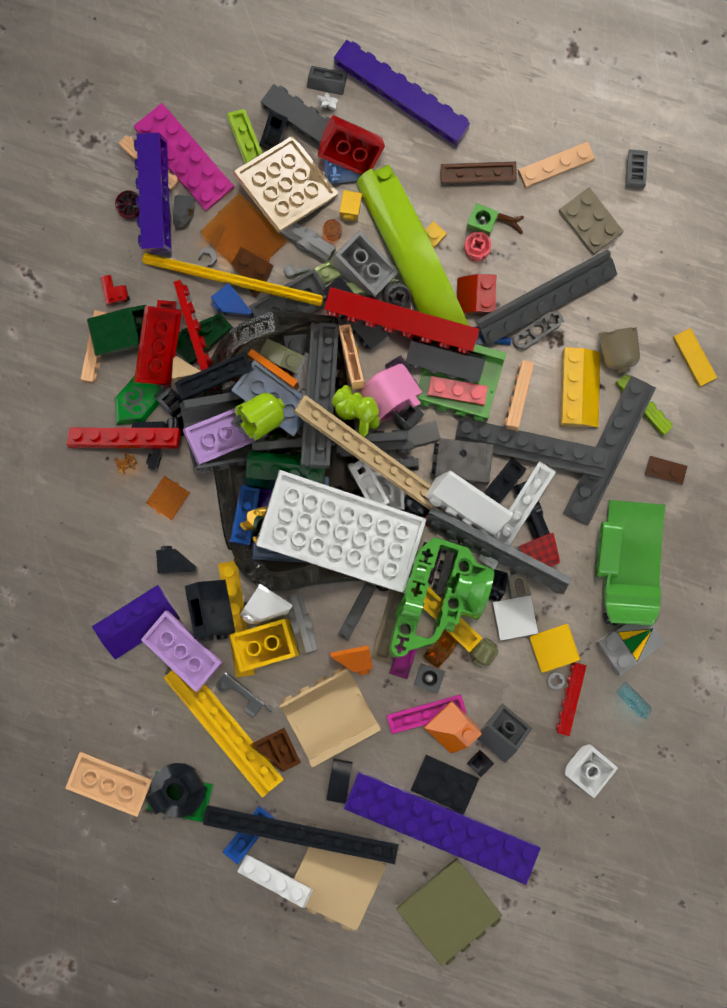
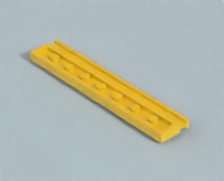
[163,670,284,798]

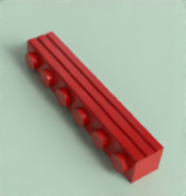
[555,662,587,736]

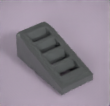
[625,149,648,189]

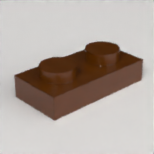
[645,456,688,485]

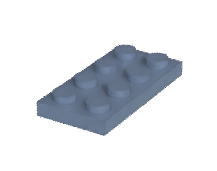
[231,360,304,437]

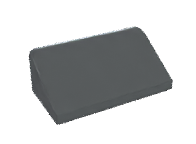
[307,66,348,95]

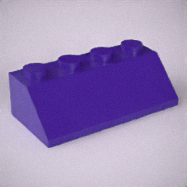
[92,585,181,660]

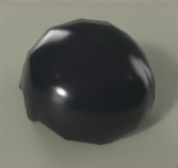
[403,494,430,518]

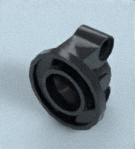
[146,763,206,818]

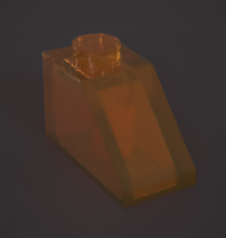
[423,630,458,668]

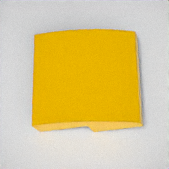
[529,623,581,673]

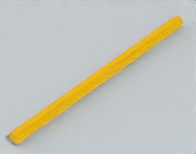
[142,253,323,306]

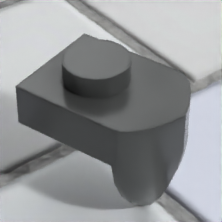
[393,404,424,430]

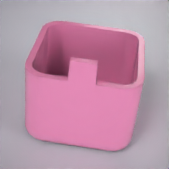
[354,364,423,428]

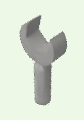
[198,224,225,267]

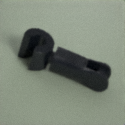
[131,417,184,436]

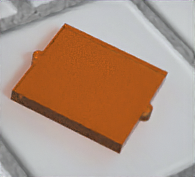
[146,475,190,520]

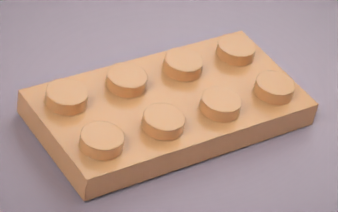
[65,752,153,817]

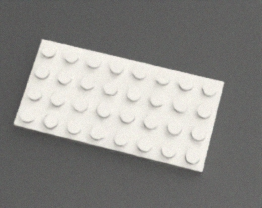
[255,470,426,593]

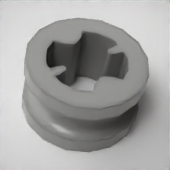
[548,672,565,690]

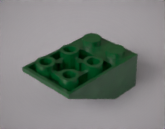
[87,305,145,356]

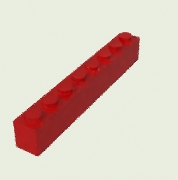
[324,287,479,354]

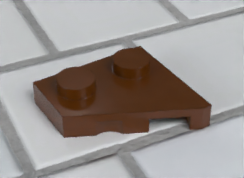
[232,247,274,298]
[250,728,301,772]

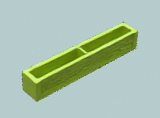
[615,374,673,436]

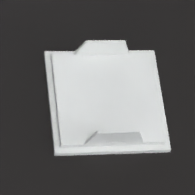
[493,595,538,640]

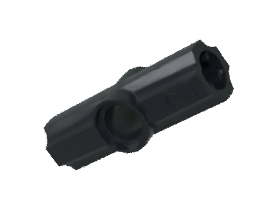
[513,481,550,540]

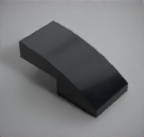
[326,759,353,804]

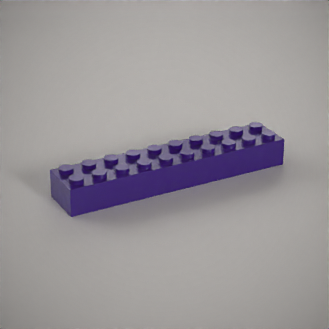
[344,771,541,885]

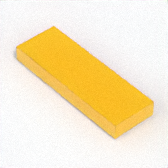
[673,328,717,387]

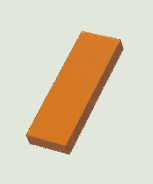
[247,349,299,391]

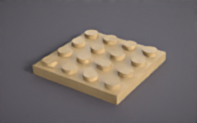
[233,136,339,233]

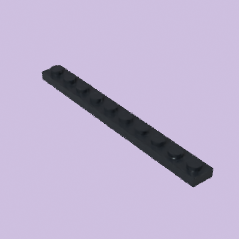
[203,805,399,864]

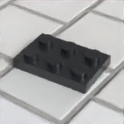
[410,754,479,814]

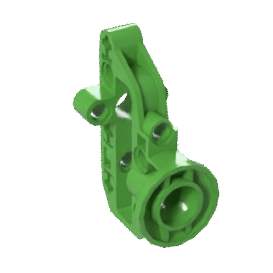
[389,538,494,658]

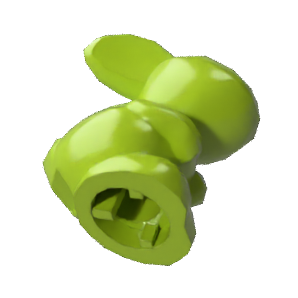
[332,385,380,437]

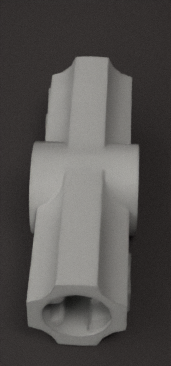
[280,223,336,262]
[286,594,317,654]

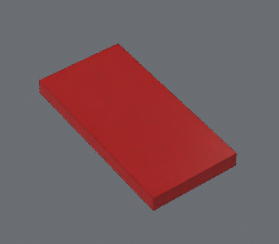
[134,305,182,386]

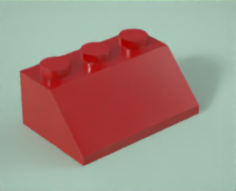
[318,115,385,175]

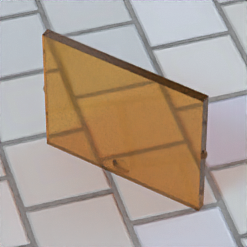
[200,192,288,264]

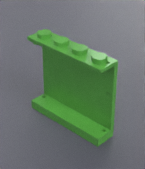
[417,340,507,422]

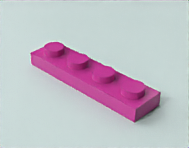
[387,694,467,734]

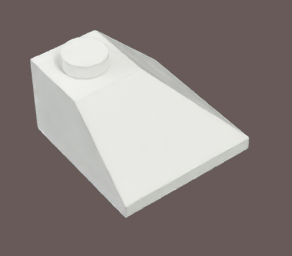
[240,584,293,626]

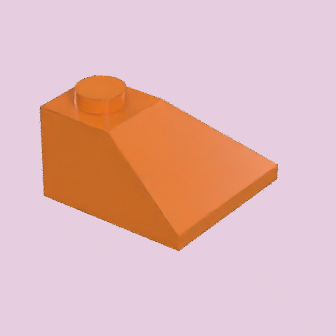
[330,645,373,675]
[424,701,482,754]

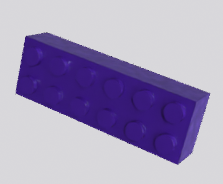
[134,132,172,254]

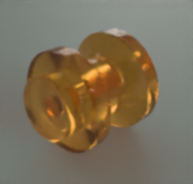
[323,219,342,242]
[114,452,138,476]

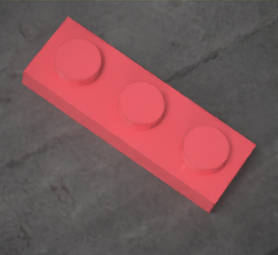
[428,376,488,406]

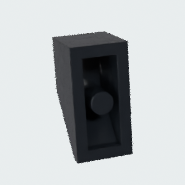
[156,546,198,574]

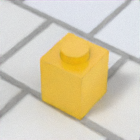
[339,190,362,221]

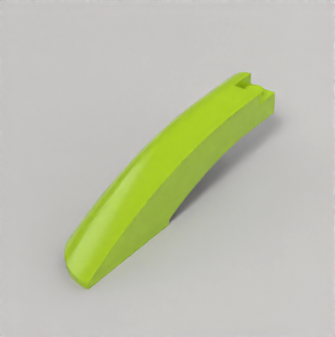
[356,164,469,326]

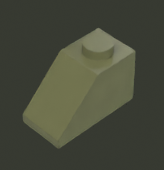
[259,338,304,373]

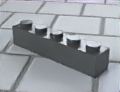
[338,582,376,640]

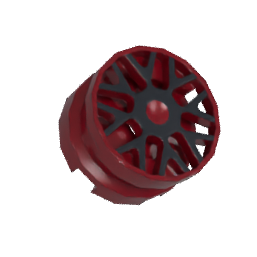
[115,190,140,220]

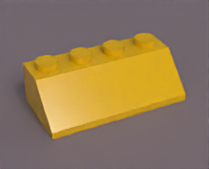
[560,347,601,428]

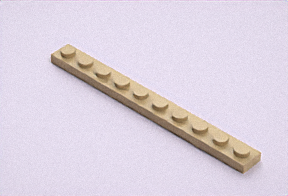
[293,395,445,512]

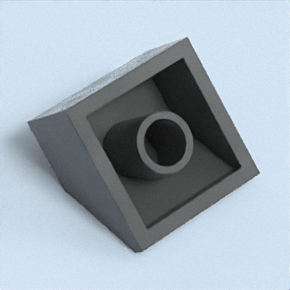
[477,704,532,763]

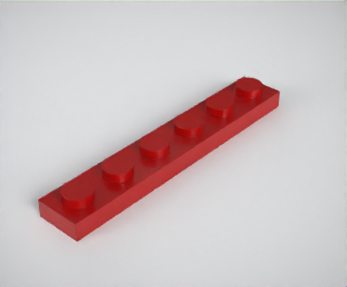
[173,280,217,391]
[66,427,181,449]

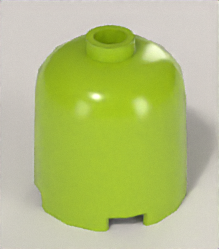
[235,393,285,441]

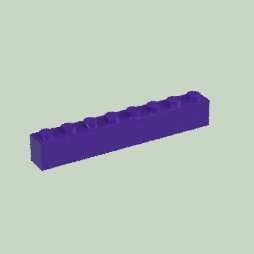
[334,39,470,147]

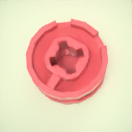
[464,232,491,261]

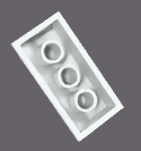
[425,470,513,537]

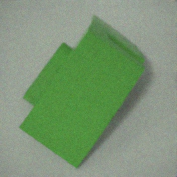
[596,499,666,626]

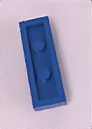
[230,485,260,546]
[223,805,275,865]

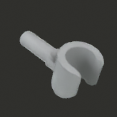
[283,265,311,278]

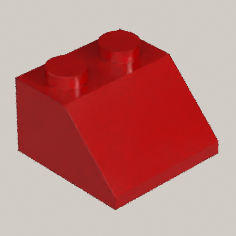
[457,274,497,316]

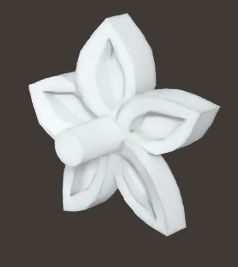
[317,92,338,110]

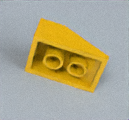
[230,619,300,673]

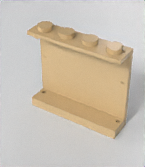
[279,667,381,768]
[288,847,387,932]

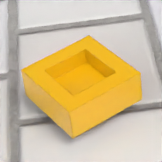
[425,221,447,248]

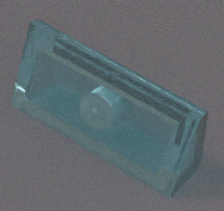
[616,682,652,719]

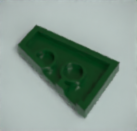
[176,313,234,365]

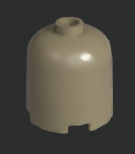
[599,327,640,373]

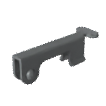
[216,672,274,718]

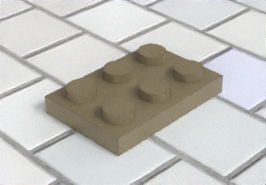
[559,187,624,255]

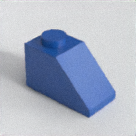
[211,283,253,318]

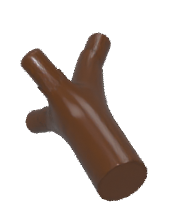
[497,213,524,234]

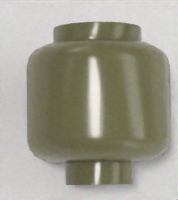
[470,637,498,667]

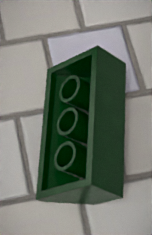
[246,451,326,490]

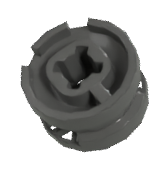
[382,281,412,307]

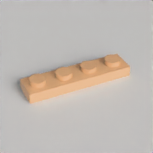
[518,142,595,188]

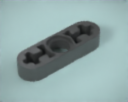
[514,310,563,350]

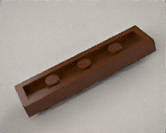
[441,161,517,184]

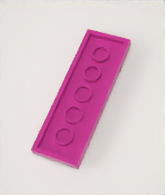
[133,103,235,211]

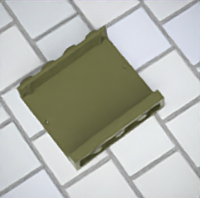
[396,858,503,966]

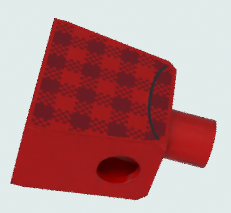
[518,533,560,568]

